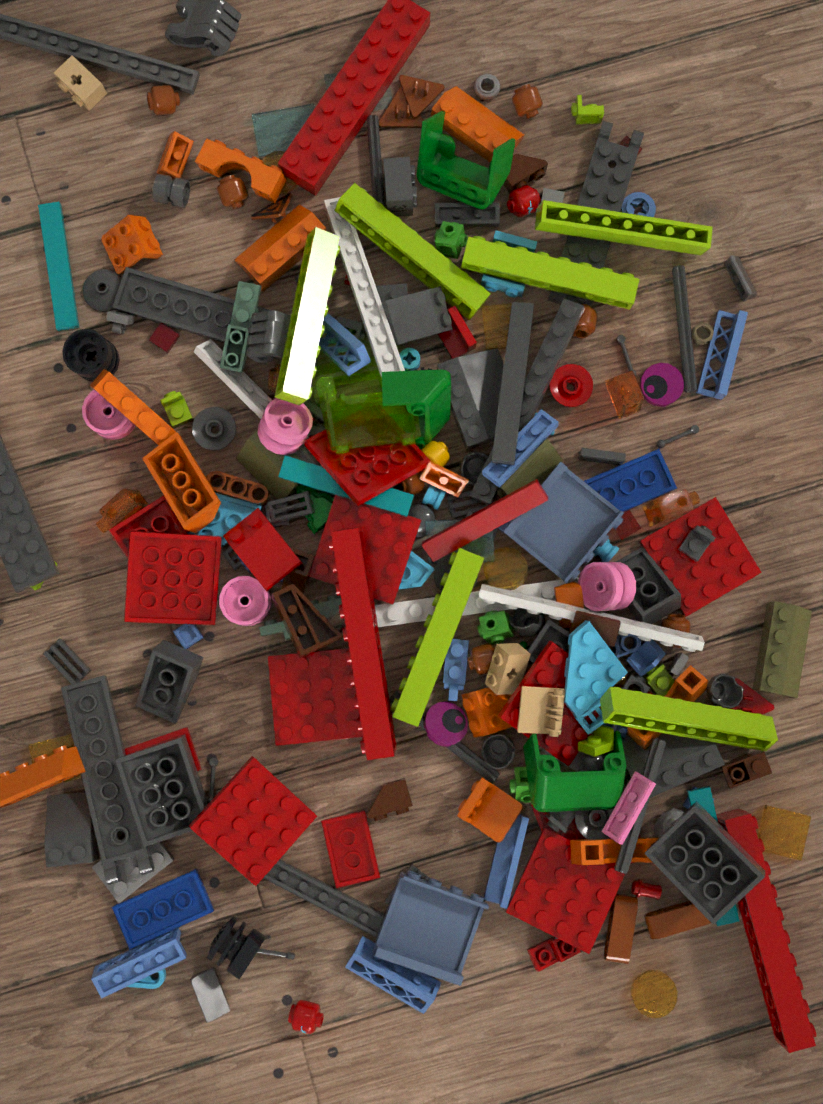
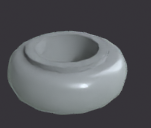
[474,74,500,100]

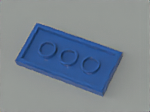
[584,449,677,512]
[112,868,214,950]

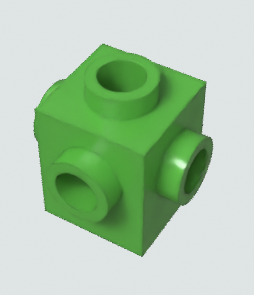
[435,221,468,259]
[477,610,514,644]
[509,767,531,803]

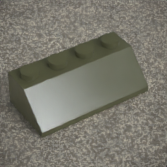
[753,601,812,698]

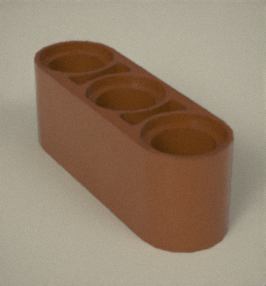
[206,471,270,506]
[604,894,638,964]
[644,900,711,939]

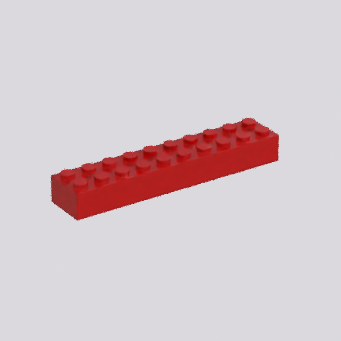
[278,0,431,196]
[328,527,397,760]
[716,809,817,1053]

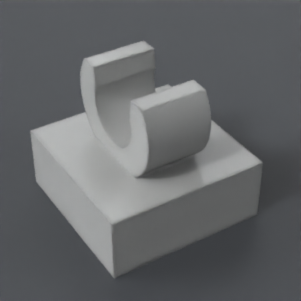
[106,310,135,334]

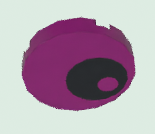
[639,363,684,407]
[423,701,468,747]

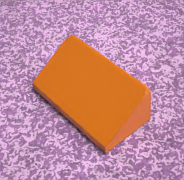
[156,131,194,179]
[419,461,469,498]
[554,581,584,628]

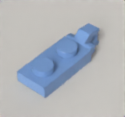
[443,639,469,701]

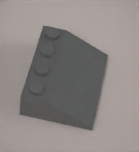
[437,348,504,451]
[621,732,725,798]
[115,734,208,847]
[645,801,765,925]

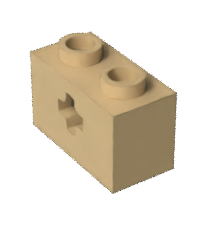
[54,55,107,111]
[485,643,531,695]

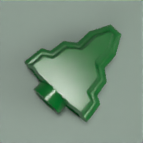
[295,484,334,535]

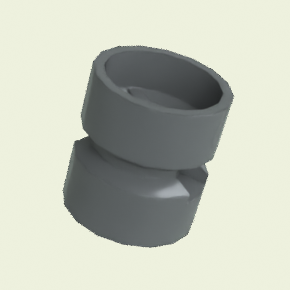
[153,174,190,208]

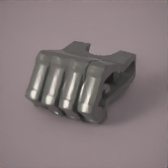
[165,0,241,56]
[247,310,318,367]

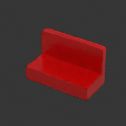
[438,305,477,359]

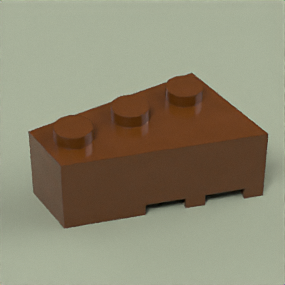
[271,584,343,658]

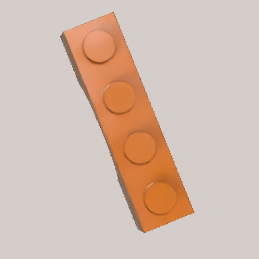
[195,138,287,203]
[89,369,176,446]
[627,665,708,750]
[570,837,659,865]

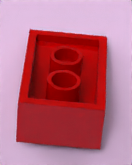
[109,495,190,560]
[223,508,302,591]

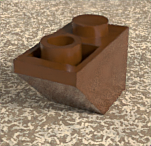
[503,154,548,194]
[281,548,315,594]
[721,750,772,789]
[367,778,413,821]

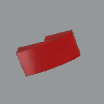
[527,937,581,972]

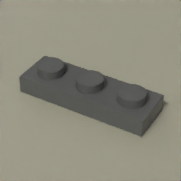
[435,203,500,227]

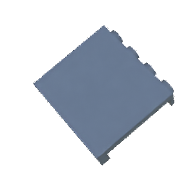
[503,462,624,583]
[372,870,489,986]

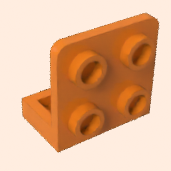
[101,215,163,274]
[461,687,512,738]
[457,777,523,843]

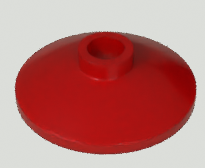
[549,364,593,407]

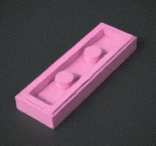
[601,771,656,845]

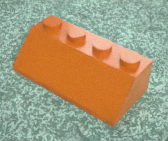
[431,86,525,162]
[234,204,327,292]
[142,432,221,534]
[0,745,86,808]

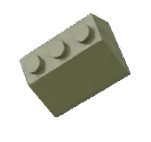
[236,430,303,499]
[497,439,563,498]

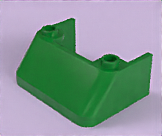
[416,111,516,210]
[382,370,451,449]
[523,731,626,812]

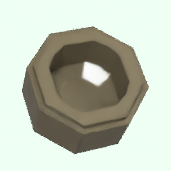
[691,322,714,345]

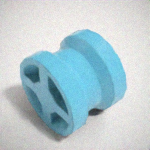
[399,348,420,371]
[422,485,446,510]
[593,539,620,562]

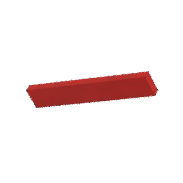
[421,479,548,562]

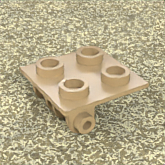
[517,686,565,737]

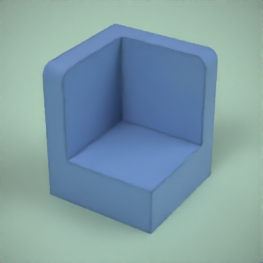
[626,639,666,677]

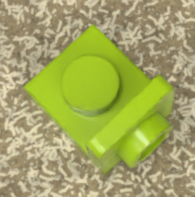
[571,95,604,124]
[160,391,194,428]
[643,664,675,697]
[578,725,614,757]

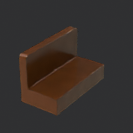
[570,611,621,647]

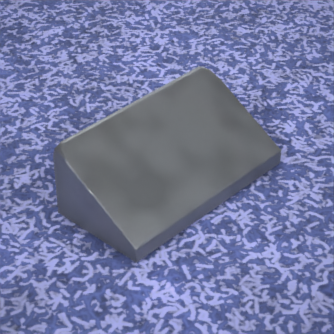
[724,255,757,301]
[190,967,230,1023]

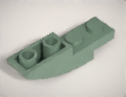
[220,281,262,373]
[259,595,342,640]

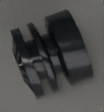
[62,329,120,382]
[206,915,266,979]

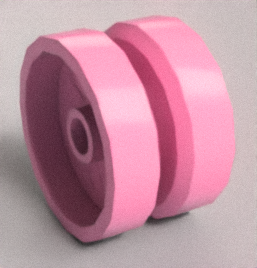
[82,390,135,440]
[258,398,313,455]
[578,562,636,611]
[219,576,272,626]

